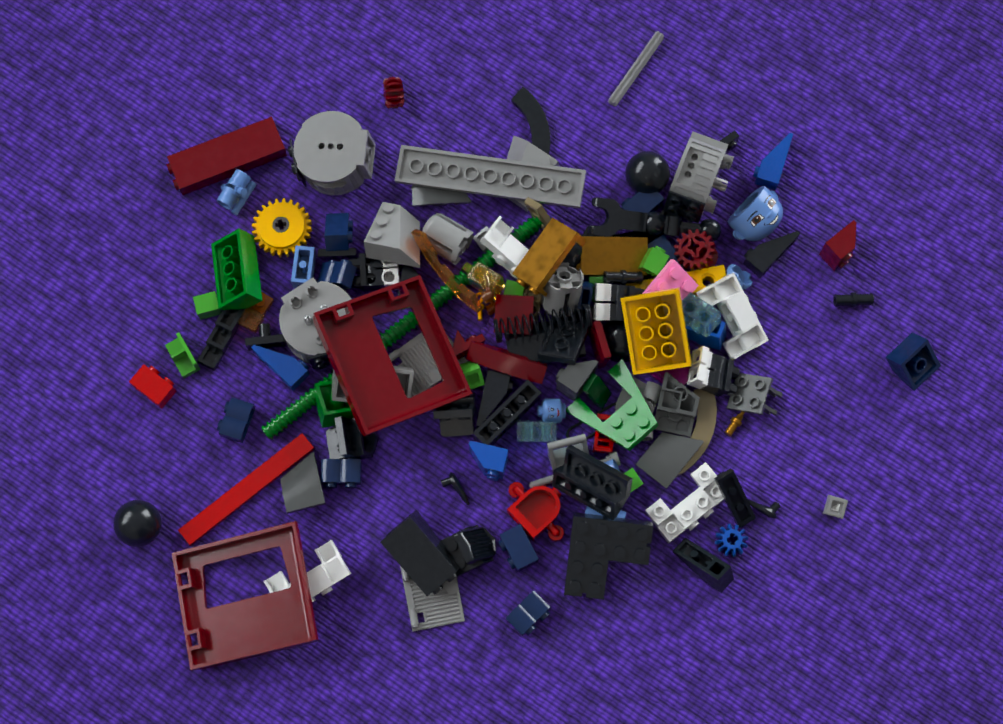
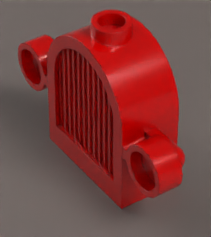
[507,482,564,542]

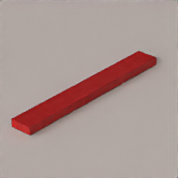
[178,433,314,546]

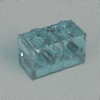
[682,292,721,338]
[517,420,557,442]

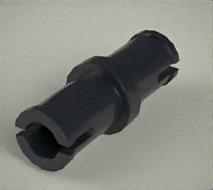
[603,270,643,285]
[833,292,874,307]

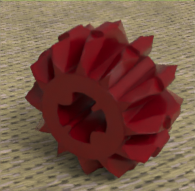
[383,77,404,109]

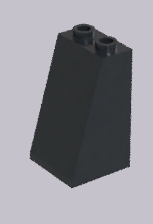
[380,510,460,596]

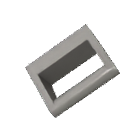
[547,434,589,472]

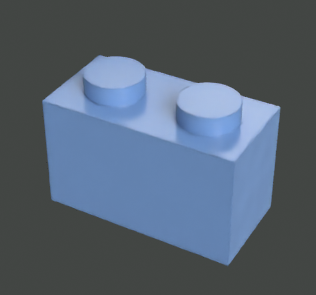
[291,245,317,288]

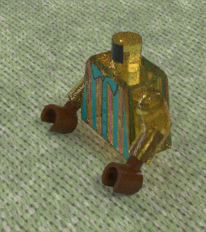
[461,262,505,315]

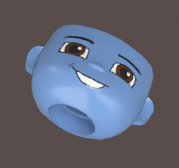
[728,186,783,241]

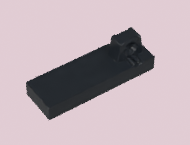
[714,468,756,528]

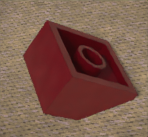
[819,220,857,271]

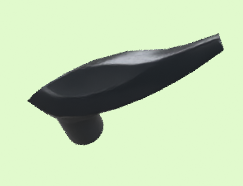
[441,472,470,506]
[747,499,781,518]

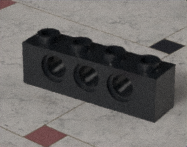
[473,380,542,446]

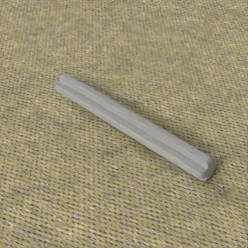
[608,31,664,106]

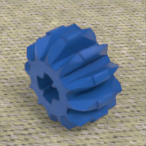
[714,524,748,558]

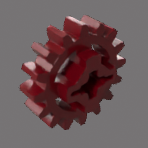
[674,229,716,271]

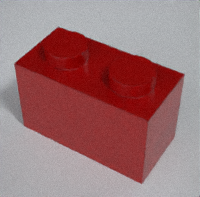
[129,364,177,409]

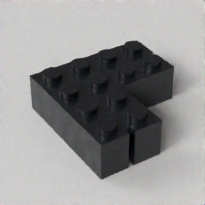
[564,512,653,600]

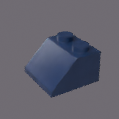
[885,333,941,391]

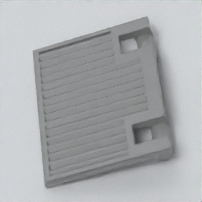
[389,332,468,398]
[400,566,465,632]

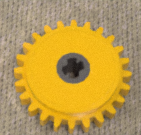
[252,198,312,257]

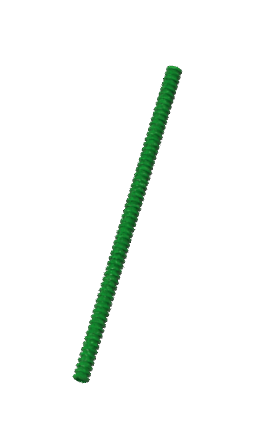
[261,216,543,440]

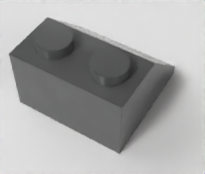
[555,360,598,401]

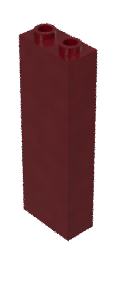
[166,117,287,195]

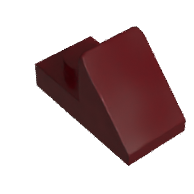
[453,330,486,360]

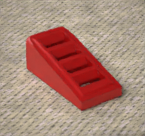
[593,413,614,454]

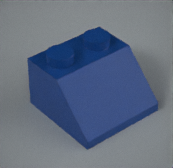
[469,441,508,481]

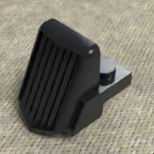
[433,393,476,437]
[326,416,379,459]
[441,525,496,577]

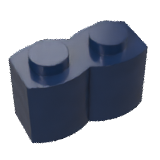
[317,259,357,290]
[217,398,255,443]
[321,459,362,489]
[506,590,551,636]

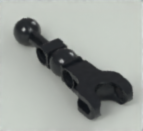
[588,197,721,242]

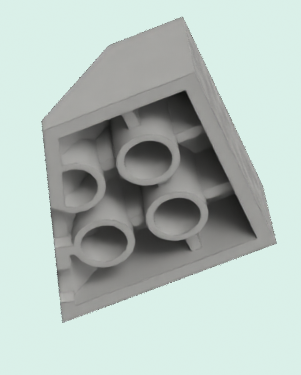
[507,136,559,212]
[364,202,420,268]

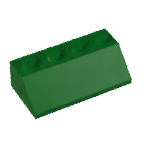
[211,228,263,310]

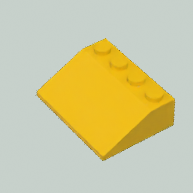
[620,287,692,375]

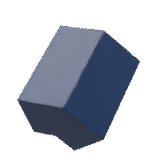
[578,281,595,310]

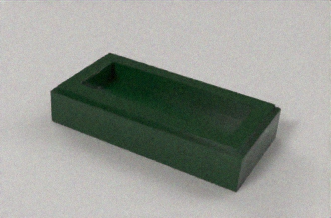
[582,373,612,409]

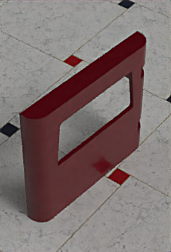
[313,275,472,436]
[172,521,319,670]

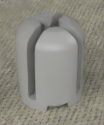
[420,213,474,265]
[542,262,584,318]

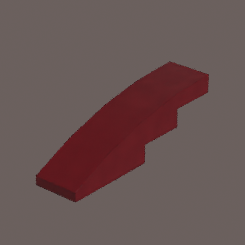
[466,340,547,384]

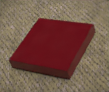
[494,294,535,335]
[588,321,611,369]

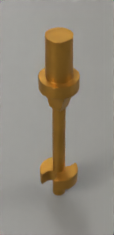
[724,412,745,437]

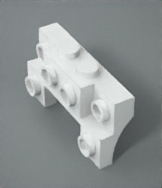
[480,216,529,279]
[696,273,768,360]
[645,462,724,543]
[264,540,351,603]

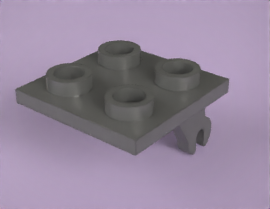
[727,373,783,416]

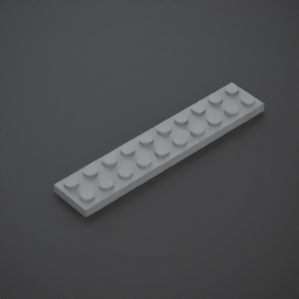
[394,145,586,209]

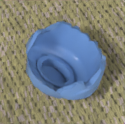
[726,264,753,290]

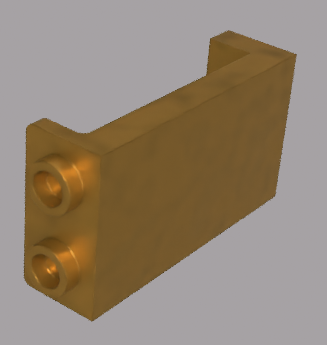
[512,217,586,297]
[576,236,648,276]

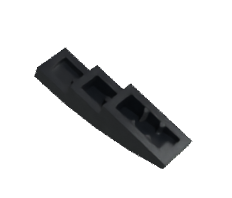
[197,308,247,371]

